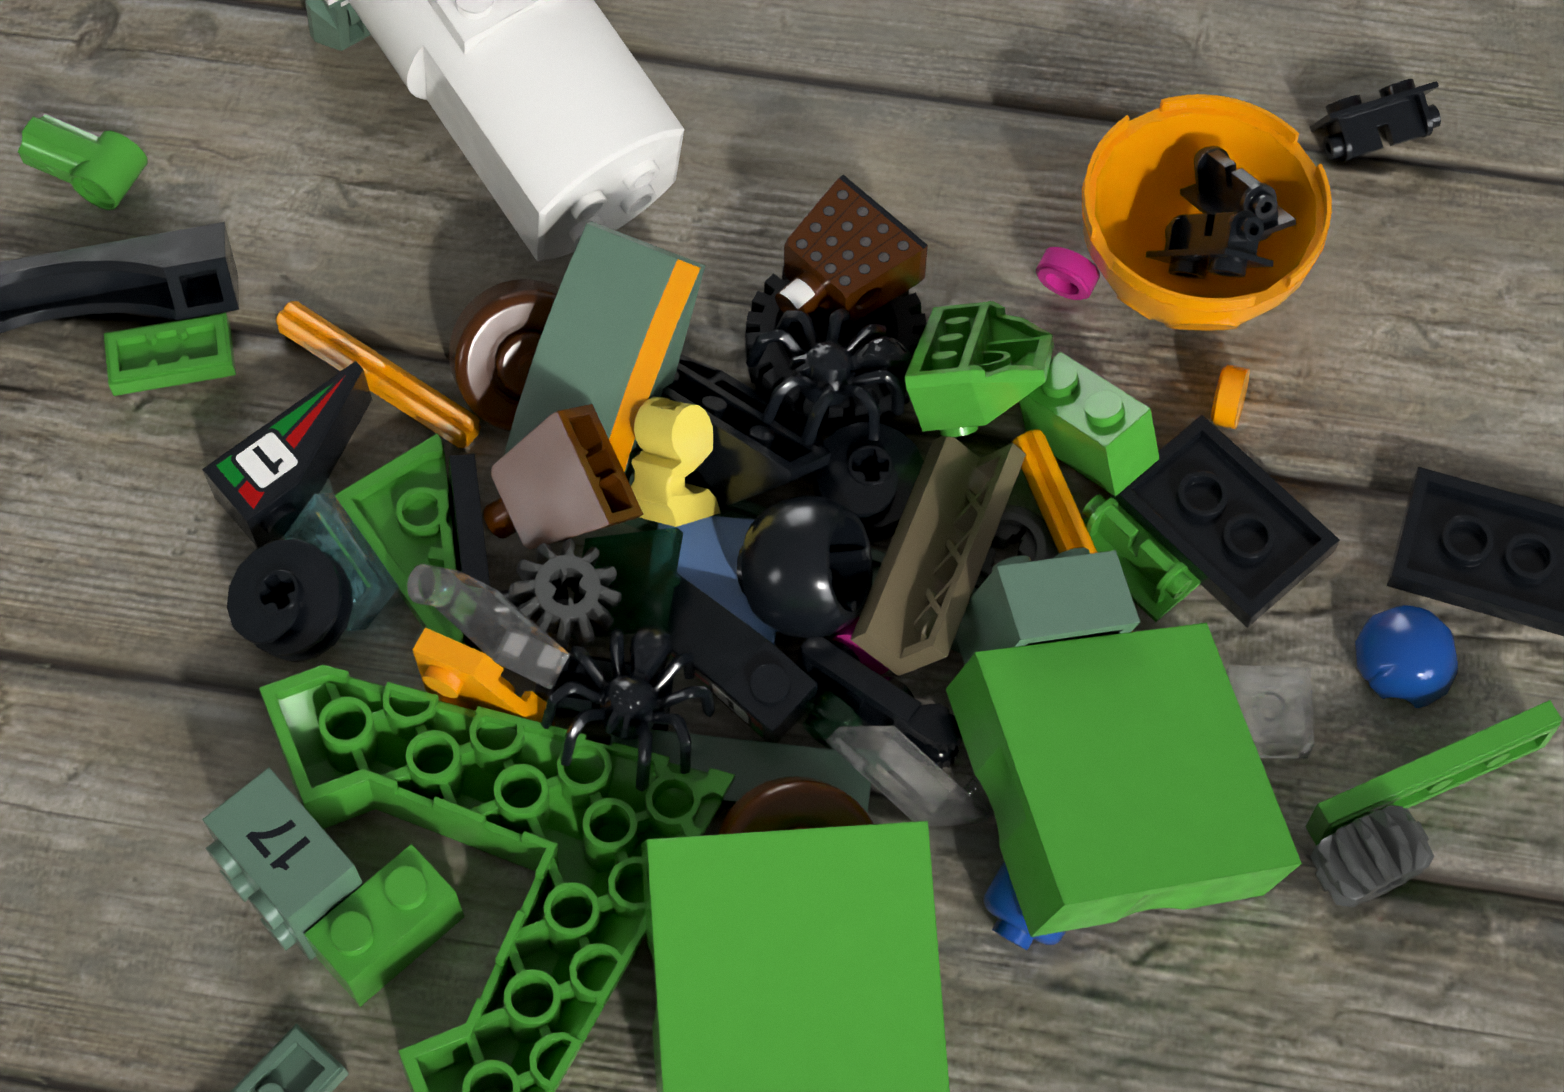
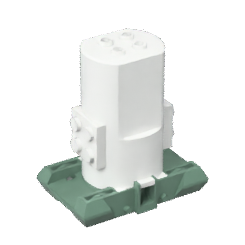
[305,0,684,261]

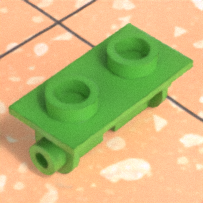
[1082,494,1201,622]

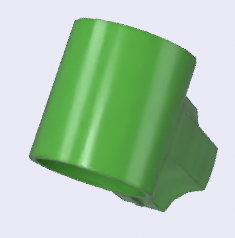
[18,114,148,210]

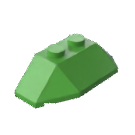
[905,301,1054,437]

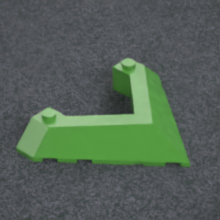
[259,665,735,1092]

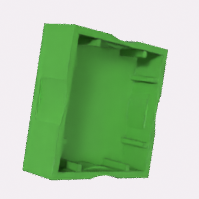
[946,623,1302,937]
[641,821,950,1092]

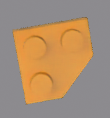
[412,627,555,726]

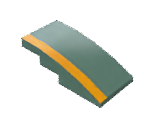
[504,221,706,482]

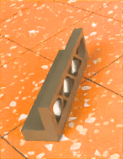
[850,436,1026,676]

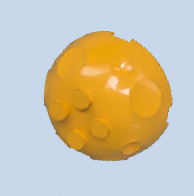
[1082,94,1332,331]

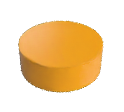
[1211,364,1250,429]

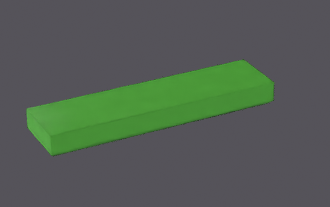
[1305,700,1563,846]

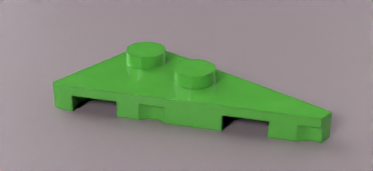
[333,434,466,645]

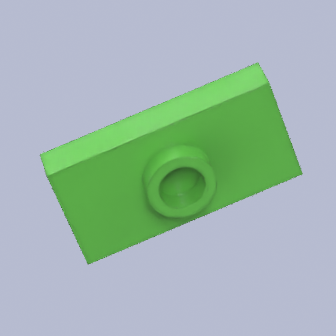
[104,312,236,396]

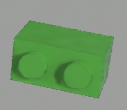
[1019,352,1160,497]
[304,844,465,1007]

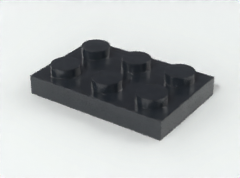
[1111,415,1340,628]
[1387,467,1564,636]

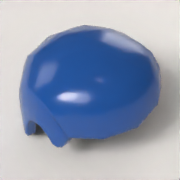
[1355,605,1458,708]

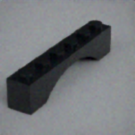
[0,222,239,334]

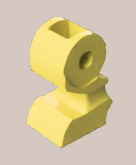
[631,397,720,527]

